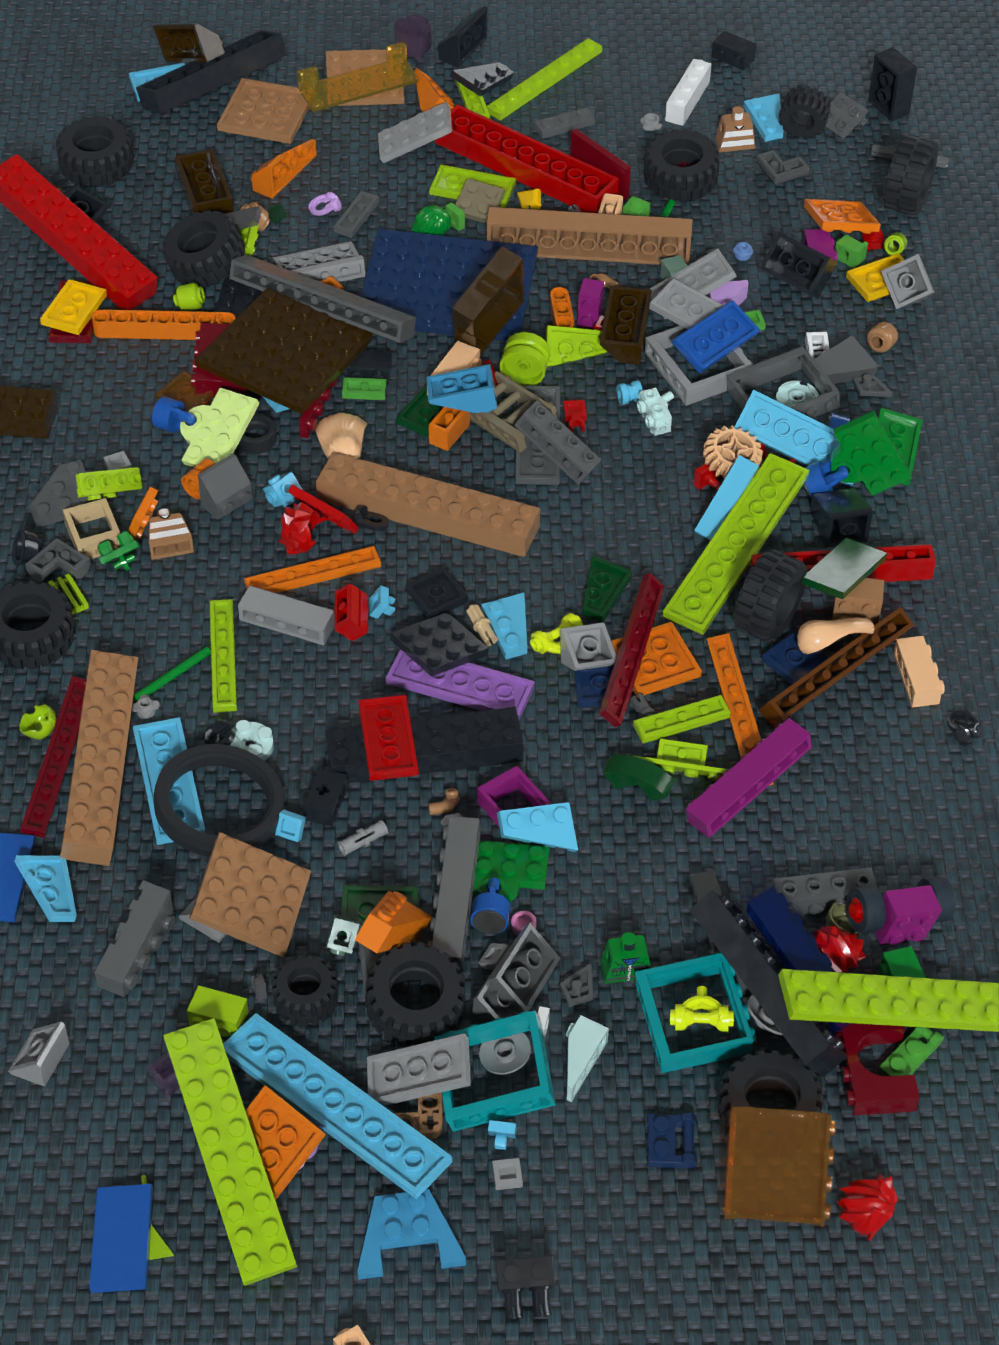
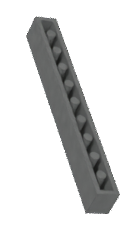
[229,255,416,343]

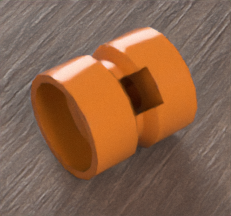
[181,459,215,499]

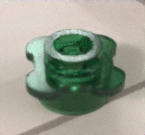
[268,205,289,224]

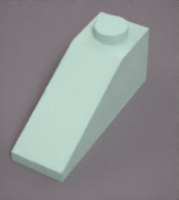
[566,1016,609,1102]

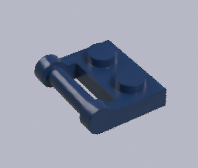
[648,1113,697,1168]

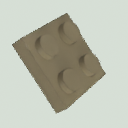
[455,178,505,224]

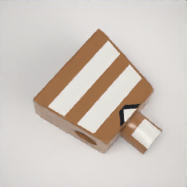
[715,106,755,152]
[149,509,194,560]

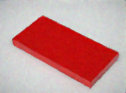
[358,695,419,781]

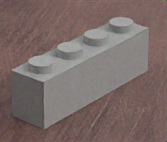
[238,586,334,645]

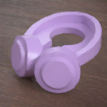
[309,192,342,216]

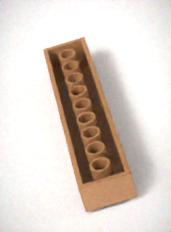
[487,207,692,266]
[316,452,540,557]
[60,650,138,866]

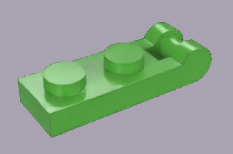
[878,1027,944,1076]

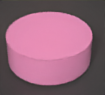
[511,911,537,935]

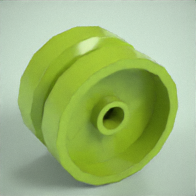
[500,332,551,386]

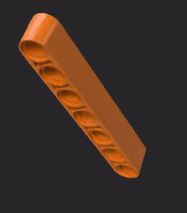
[91,310,236,340]

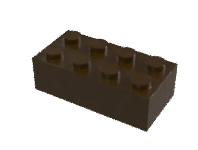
[175,149,234,215]
[0,385,58,439]

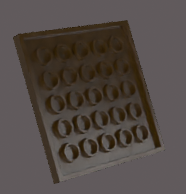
[195,288,373,415]

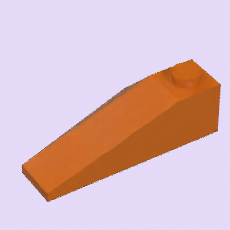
[251,139,317,199]

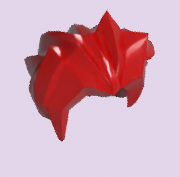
[278,502,328,555]
[804,925,866,973]
[837,1172,898,1241]

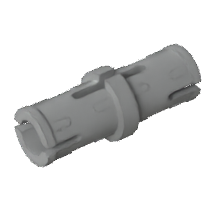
[338,820,388,856]

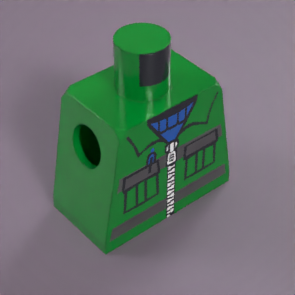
[600,932,651,984]

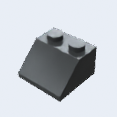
[198,454,253,520]

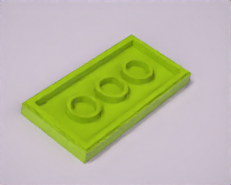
[430,165,516,208]

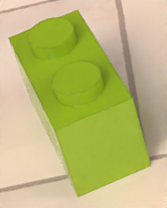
[187,985,249,1037]

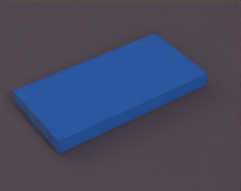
[672,300,760,373]
[0,833,36,922]
[89,1184,153,1293]

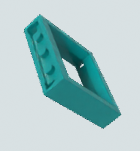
[635,953,757,1074]
[434,1010,556,1132]

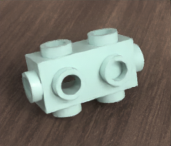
[637,388,674,436]

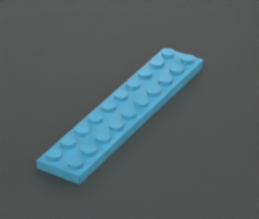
[223,1013,453,1199]

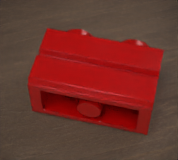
[334,584,369,641]

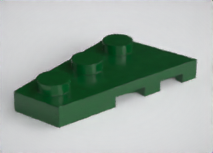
[583,556,633,623]
[340,885,419,935]

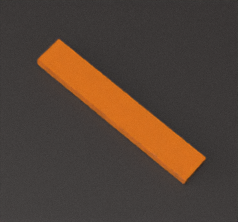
[244,546,381,593]

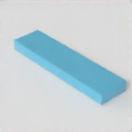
[694,455,759,541]

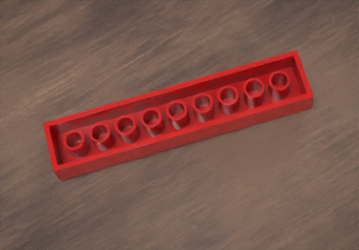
[435,104,619,213]
[0,154,158,310]

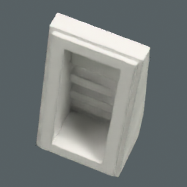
[804,332,830,359]

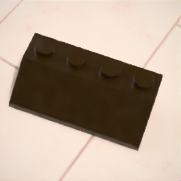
[153,24,225,62]
[600,285,652,365]

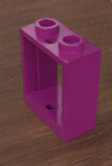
[477,766,551,841]

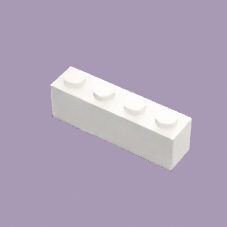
[665,59,711,126]

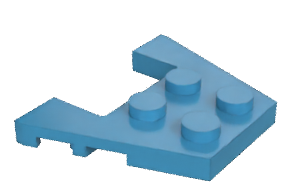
[358,1189,466,1280]

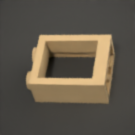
[63,498,121,559]

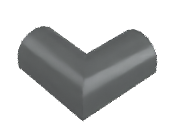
[756,150,810,185]
[25,538,90,582]

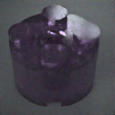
[394,15,432,59]

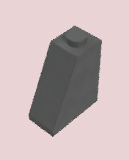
[814,335,879,384]

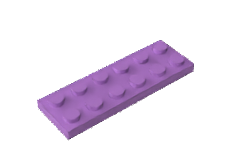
[386,649,535,720]

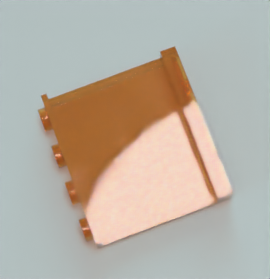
[723,1105,836,1227]

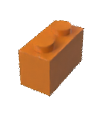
[429,407,470,451]

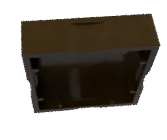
[452,246,525,357]

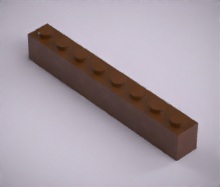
[759,607,915,729]

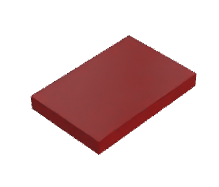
[288,484,359,534]

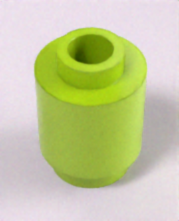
[884,232,907,255]

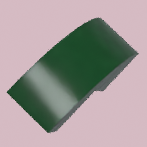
[603,755,675,801]

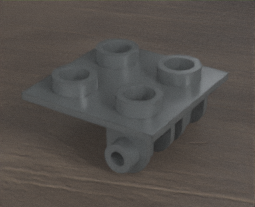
[826,92,869,139]

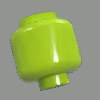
[173,283,205,311]

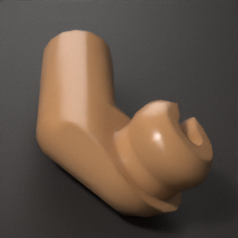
[589,274,620,289]
[428,788,460,815]

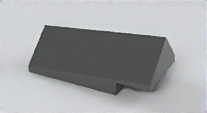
[472,923,561,1024]

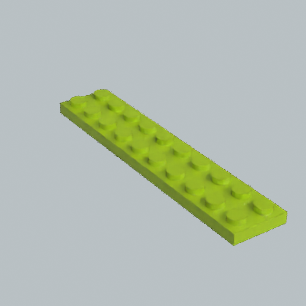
[663,453,810,635]
[778,969,999,1032]
[163,1018,297,1286]

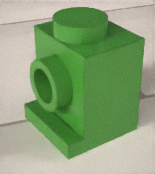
[834,235,868,268]

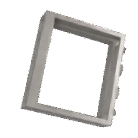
[645,326,753,406]

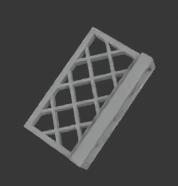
[273,241,366,282]

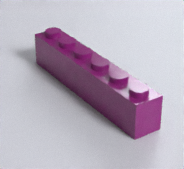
[686,718,812,838]

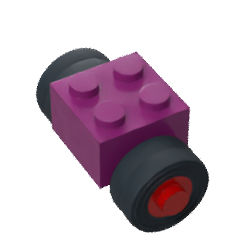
[846,876,956,945]

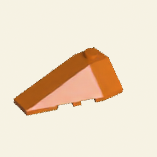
[415,68,454,112]

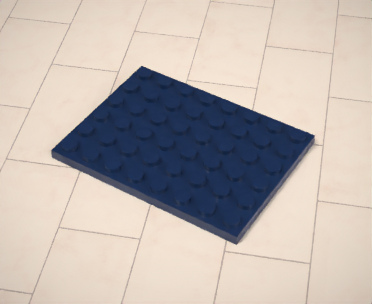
[361,229,538,341]

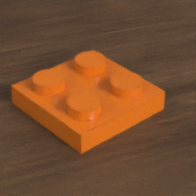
[128,487,158,541]

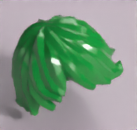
[411,205,452,236]

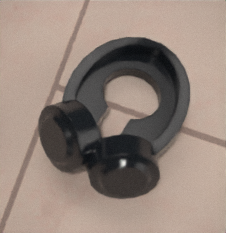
[354,505,389,531]
[947,710,983,743]
[203,719,236,745]

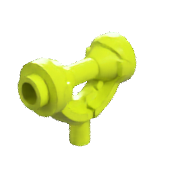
[530,613,583,655]
[670,986,734,1032]

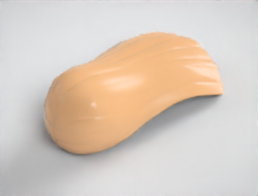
[315,413,368,459]
[797,617,874,654]

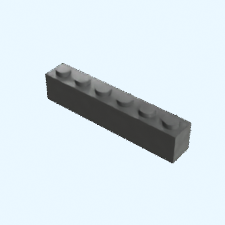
[427,816,481,968]

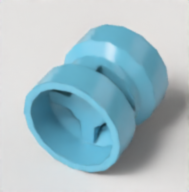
[617,380,643,405]

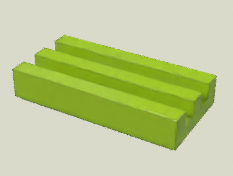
[48,574,89,615]

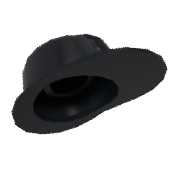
[12,521,43,566]

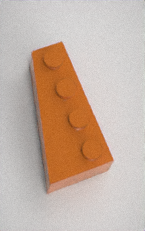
[355,891,433,953]

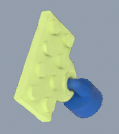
[151,388,259,467]

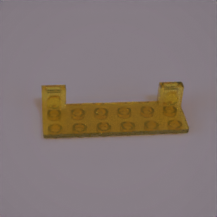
[297,41,419,112]

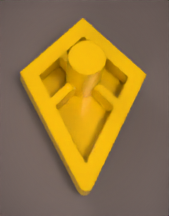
[517,189,541,210]

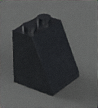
[810,488,873,548]

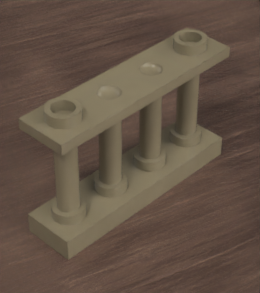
[470,371,557,453]

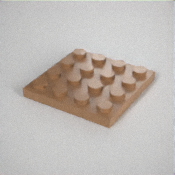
[326,49,404,106]
[217,78,315,144]
[189,833,311,957]

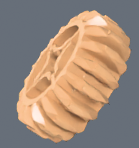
[703,425,763,480]

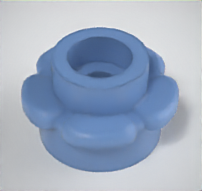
[733,242,753,261]

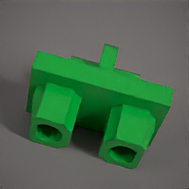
[97,531,141,571]

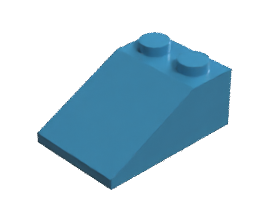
[427,364,498,413]

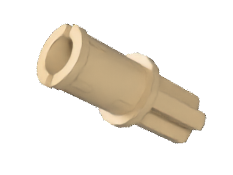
[467,605,498,646]

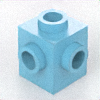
[263,472,303,507]

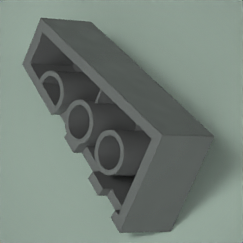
[95,880,175,998]

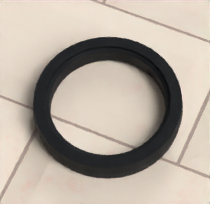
[154,744,284,857]

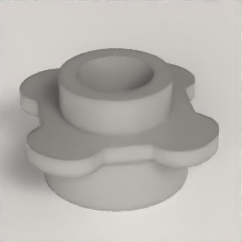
[640,113,662,131]
[131,695,160,719]

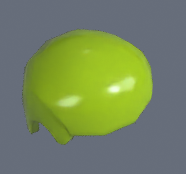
[19,704,56,740]

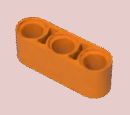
[550,287,574,328]

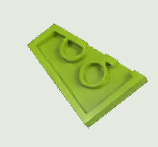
[545,325,608,368]

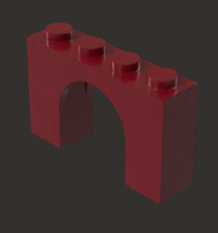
[191,323,247,396]
[833,1022,920,1116]

